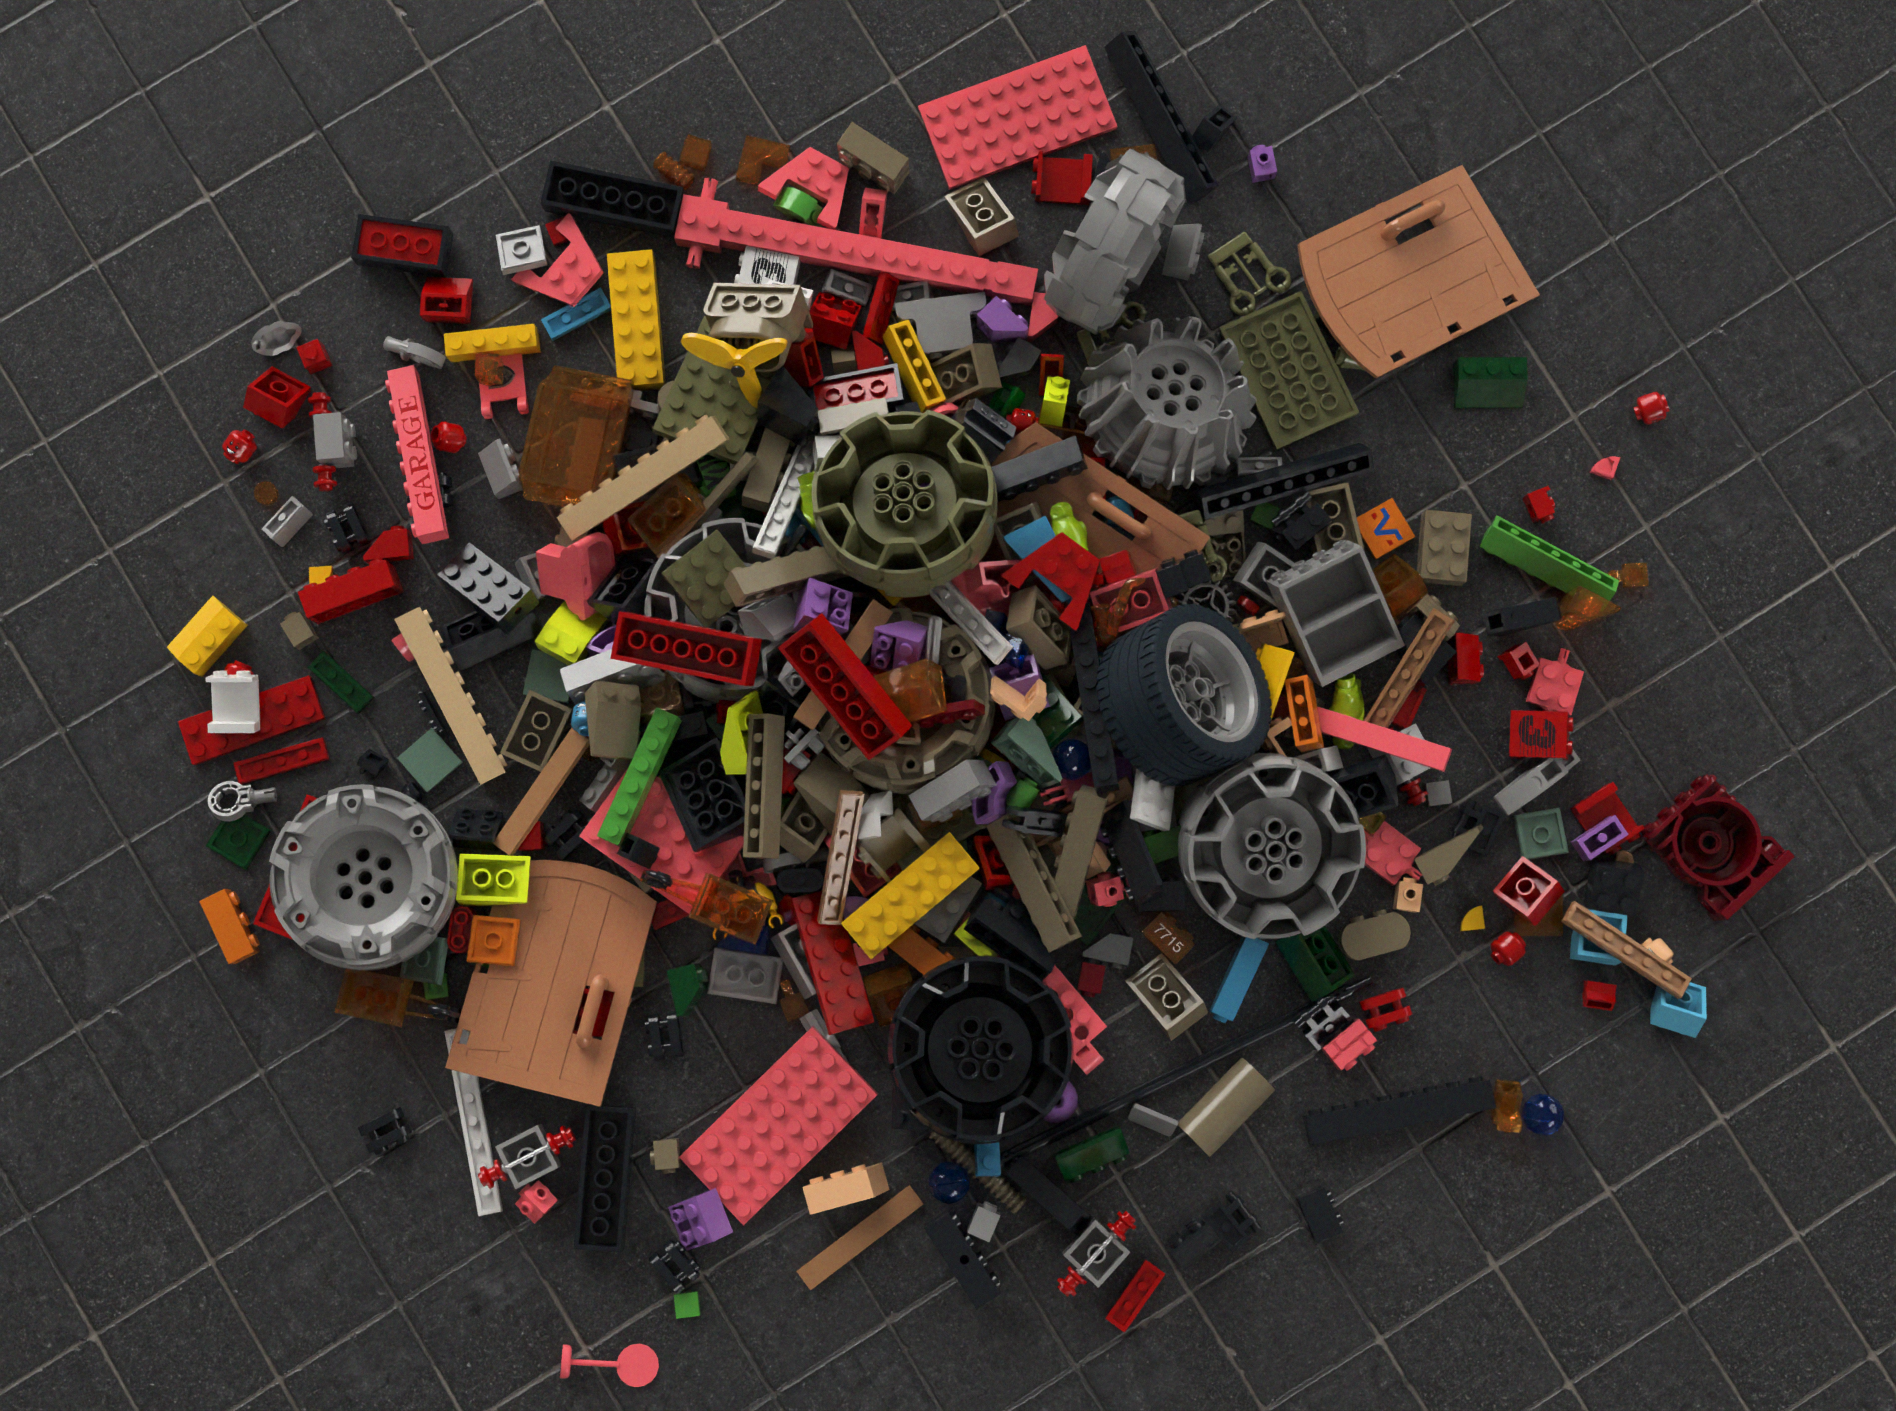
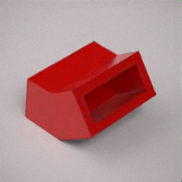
[1100,550,1136,585]
[1582,980,1617,1011]

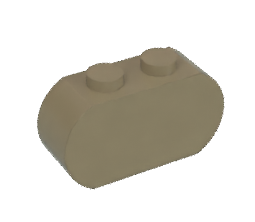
[1338,909,1411,961]

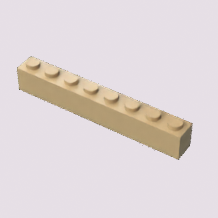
[557,414,729,541]
[394,607,508,785]

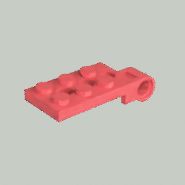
[1043,965,1107,1075]

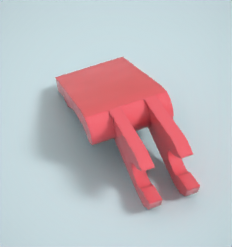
[1040,772,1094,806]

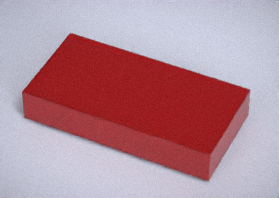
[1391,688,1427,729]

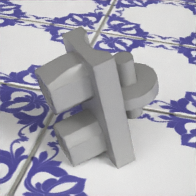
[784,728,825,770]

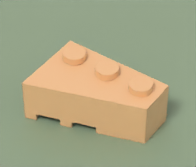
[802,1162,890,1215]

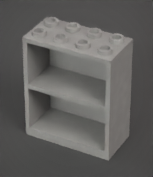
[1266,540,1405,687]

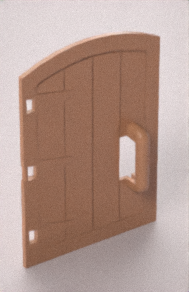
[1298,165,1540,379]
[982,423,1210,652]
[445,860,657,1107]

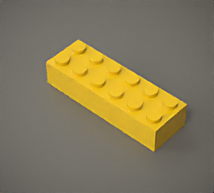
[607,249,666,391]
[841,832,980,959]

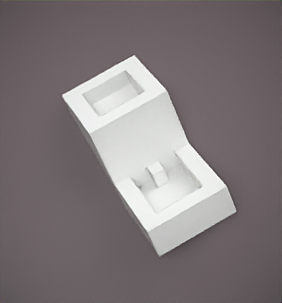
[857,791,893,840]

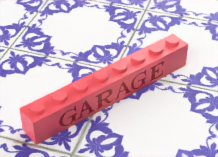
[385,365,449,545]

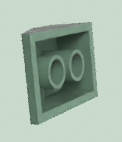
[990,717,1063,789]

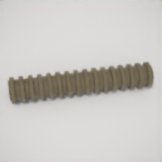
[929,1131,1027,1214]

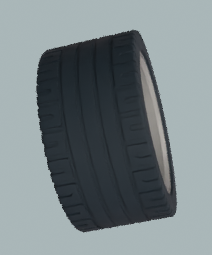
[1097,604,1272,787]

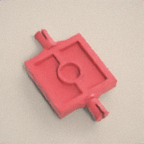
[1526,648,1584,715]
[1364,821,1422,886]

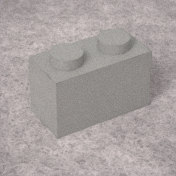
[967,1201,1001,1242]

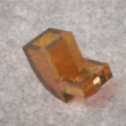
[1491,1079,1523,1133]

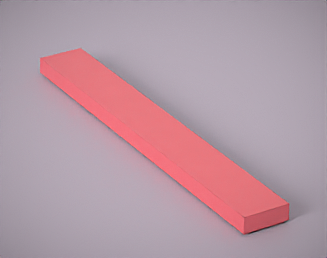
[1273,695,1452,772]

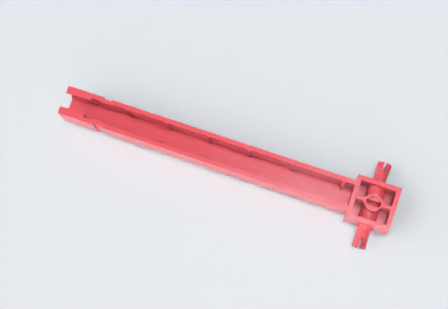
[674,178,1038,306]

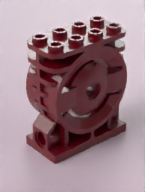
[1639,774,1795,921]

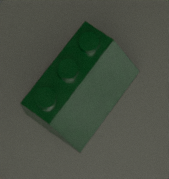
[1453,357,1528,408]
[1276,926,1355,1002]
[667,964,709,1017]
[1053,1126,1130,1183]

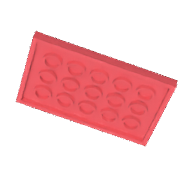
[579,768,744,917]

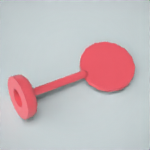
[560,1343,659,1387]

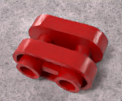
[447,906,478,953]
[1359,987,1413,1032]

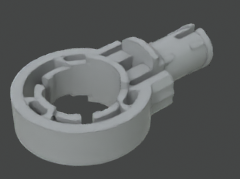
[383,336,446,369]
[208,781,277,821]
[762,847,829,873]

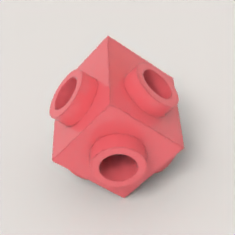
[1085,871,1125,907]
[515,1180,558,1224]

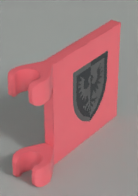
[477,354,529,419]

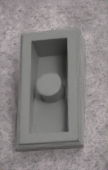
[821,269,873,307]
[892,281,934,311]

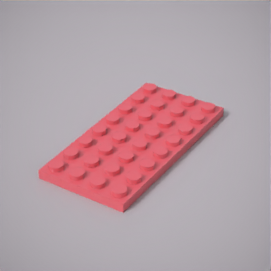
[918,45,1118,190]
[679,1026,878,1226]

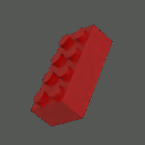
[298,558,404,624]

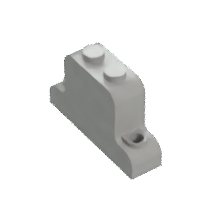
[895,292,986,361]

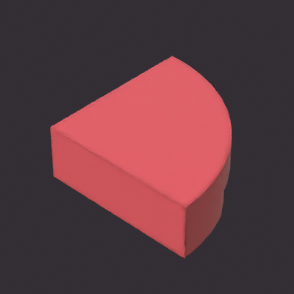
[1590,456,1620,480]

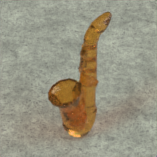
[1090,578,1146,645]

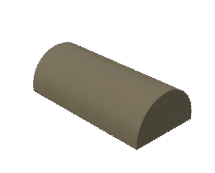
[1178,1057,1275,1157]

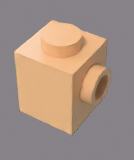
[1393,877,1423,913]

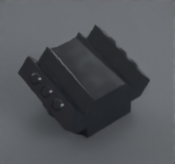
[951,398,1016,465]

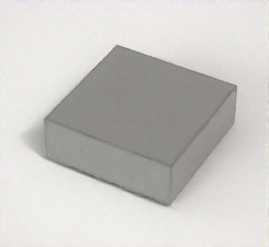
[1424,780,1452,807]

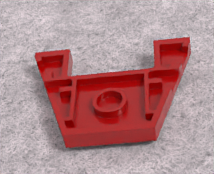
[1001,532,1100,631]

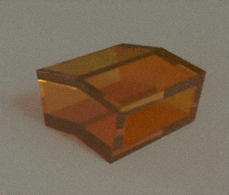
[678,134,712,172]

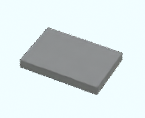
[707,948,783,1004]

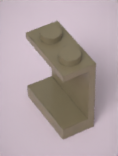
[856,808,931,883]

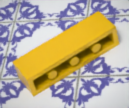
[882,319,946,413]
[444,324,541,362]

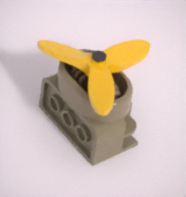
[681,283,813,408]

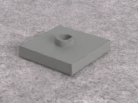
[496,225,547,275]

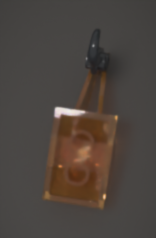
[639,870,773,945]
[334,969,462,1027]

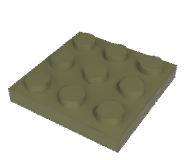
[661,530,746,628]

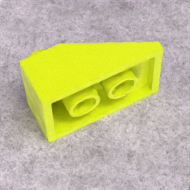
[535,601,609,666]
[720,690,763,775]
[456,854,531,906]

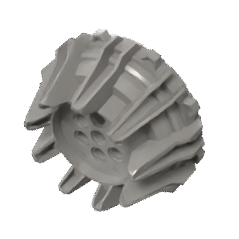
[1077,316,1257,490]

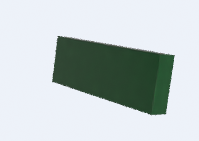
[307,651,375,714]

